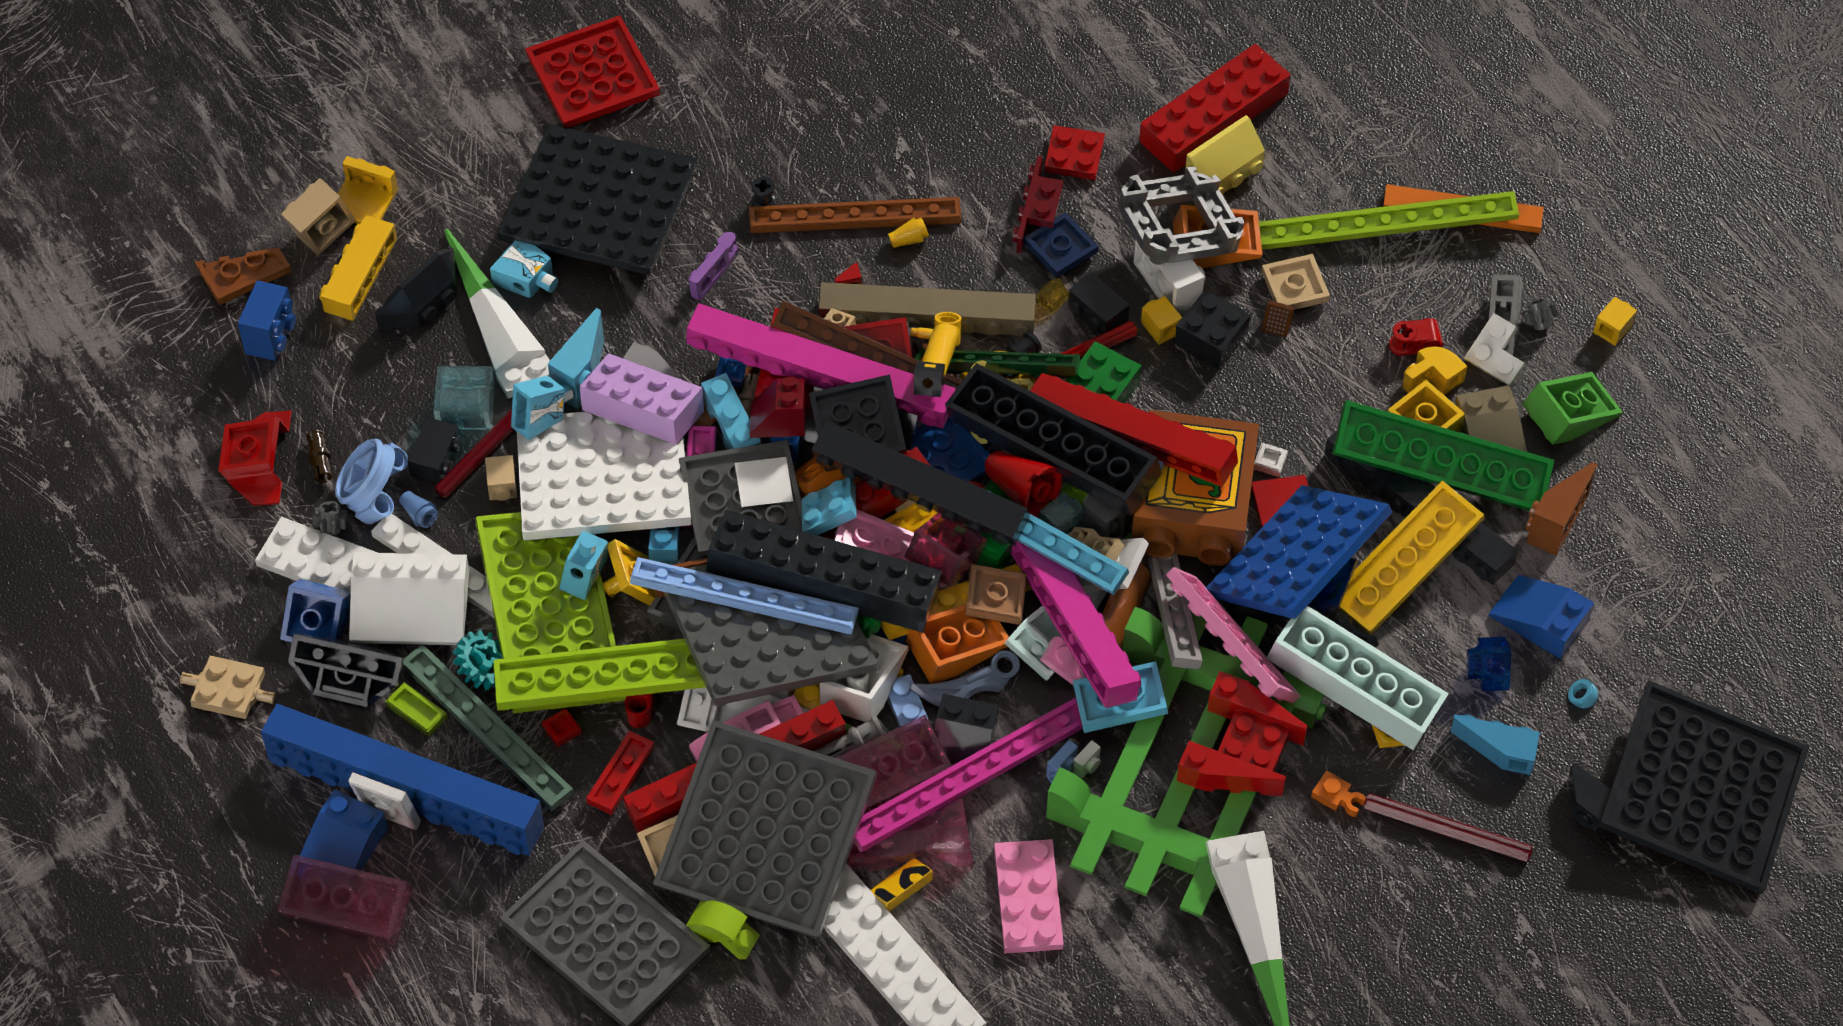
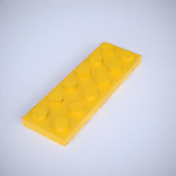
[1328,481,1484,635]

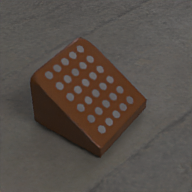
[1262,300,1294,337]

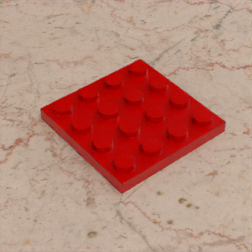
[525,15,660,128]

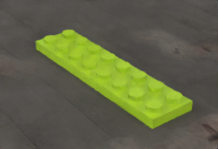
[494,639,706,711]

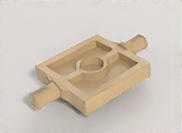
[180,656,276,719]

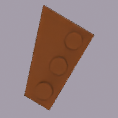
[195,247,292,305]

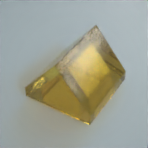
[1035,278,1069,314]

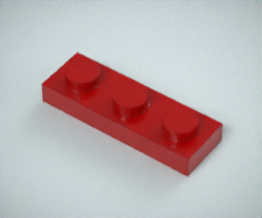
[586,731,655,815]

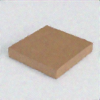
[965,564,1027,625]

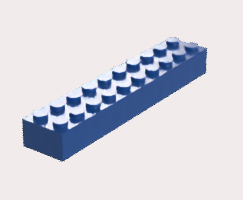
[261,704,544,856]

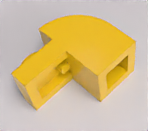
[1402,347,1467,395]

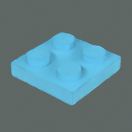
[802,477,857,535]

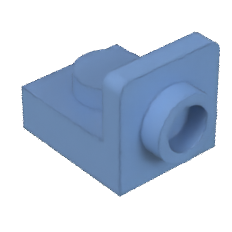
[1046,740,1078,784]

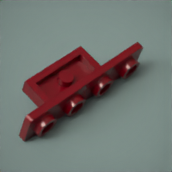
[1012,156,1063,253]

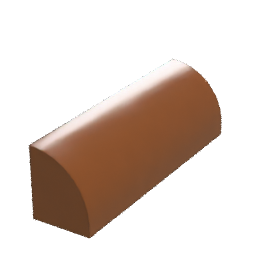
[1102,562,1152,650]

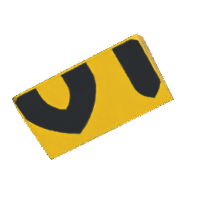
[870,858,933,912]

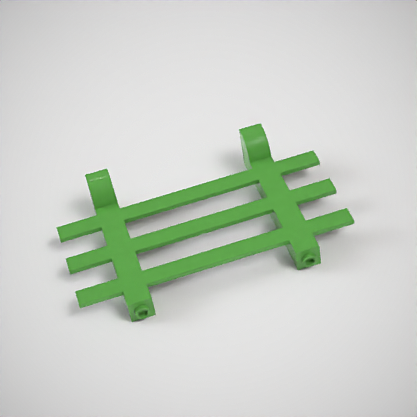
[1046,607,1327,918]

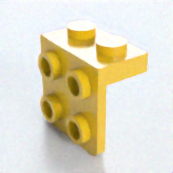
[338,156,398,224]

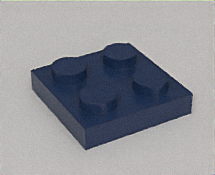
[1024,212,1099,278]

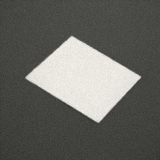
[735,457,793,507]

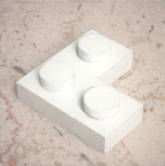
[1464,313,1525,388]

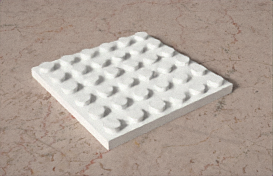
[517,411,691,540]

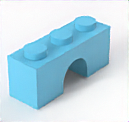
[701,373,761,450]

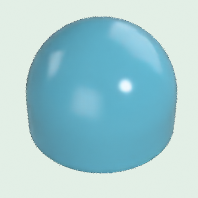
[1568,679,1598,708]

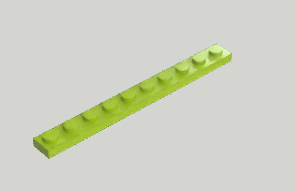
[1259,191,1519,250]

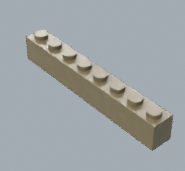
[819,282,1036,337]

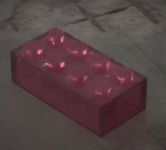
[837,715,951,811]
[277,855,413,944]

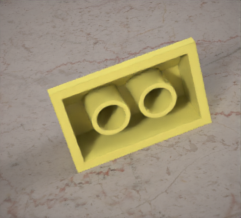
[1185,115,1265,195]

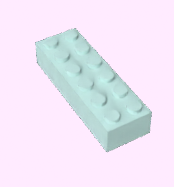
[1266,606,1449,750]

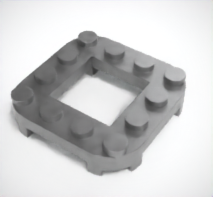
[1118,167,1244,265]

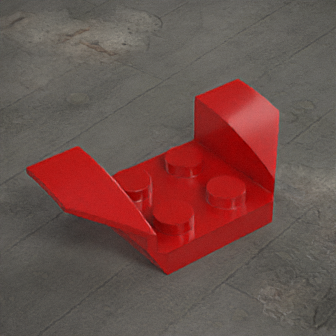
[218,410,292,506]

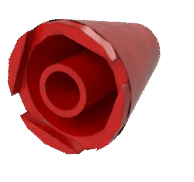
[985,451,1063,517]

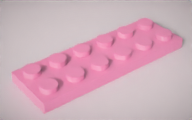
[1166,567,1301,703]

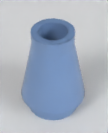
[399,491,438,528]

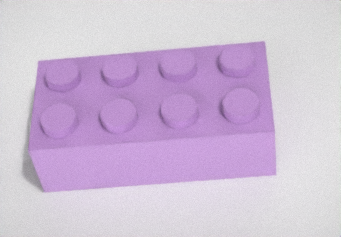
[580,353,704,445]

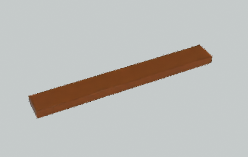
[749,197,961,233]

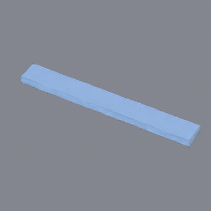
[630,557,859,635]

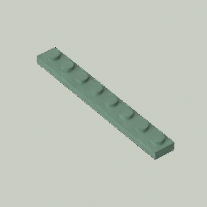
[402,644,574,812]

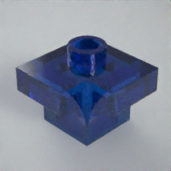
[1466,637,1512,691]

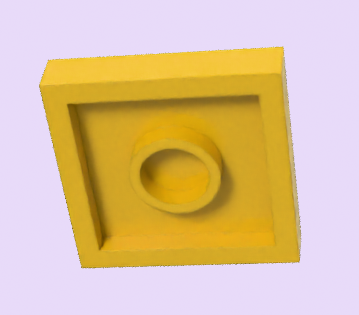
[603,539,656,606]

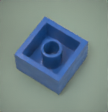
[238,280,296,361]

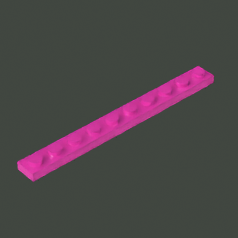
[854,698,1083,852]

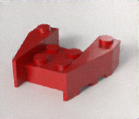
[1177,671,1308,796]

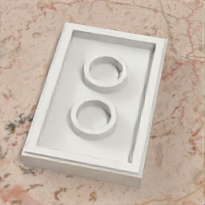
[348,772,421,830]

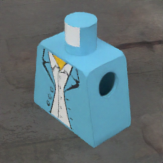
[490,241,558,298]
[511,376,573,440]
[559,531,608,600]

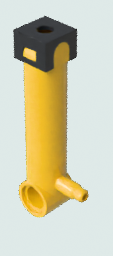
[910,312,961,397]

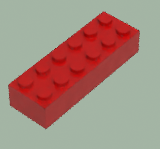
[1139,43,1291,173]

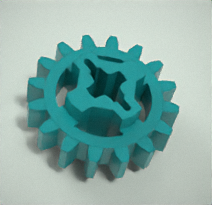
[453,630,503,690]

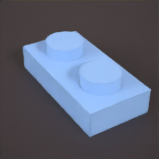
[888,674,929,735]

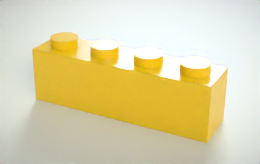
[319,215,397,321]

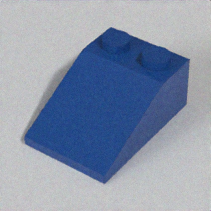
[1488,575,1594,659]
[292,789,388,898]

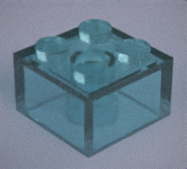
[434,366,495,430]

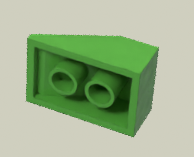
[1522,372,1623,445]

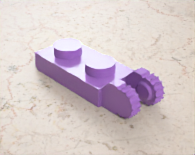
[688,232,739,300]

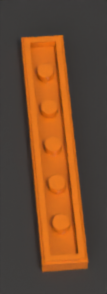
[1383,184,1544,233]

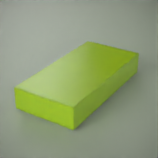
[385,682,448,737]

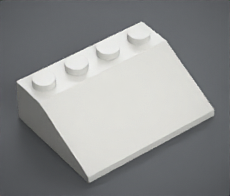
[349,552,470,645]

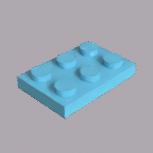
[1073,661,1168,733]

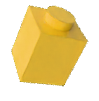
[1141,296,1182,345]
[1593,297,1637,346]

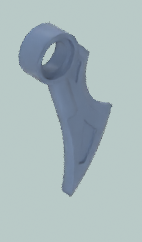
[910,650,1020,707]

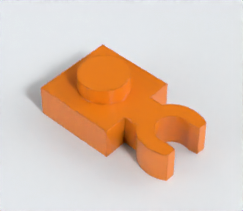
[1311,770,1366,817]

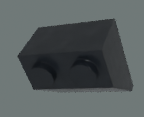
[929,694,999,764]

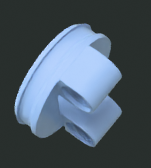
[335,439,408,524]

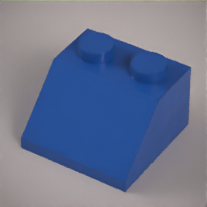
[280,579,351,642]

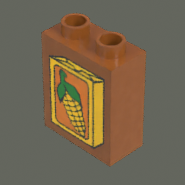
[1131,410,1259,566]

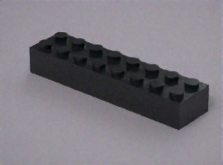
[945,363,1162,517]
[706,510,942,633]

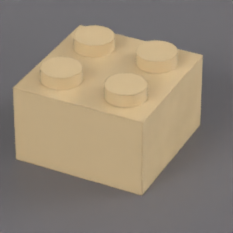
[281,178,356,256]

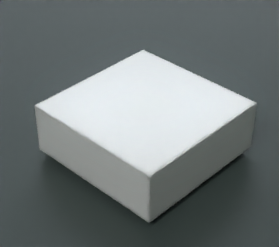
[1254,443,1288,477]

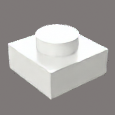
[1072,740,1101,779]

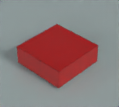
[541,708,582,748]

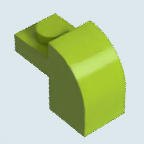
[686,901,760,960]

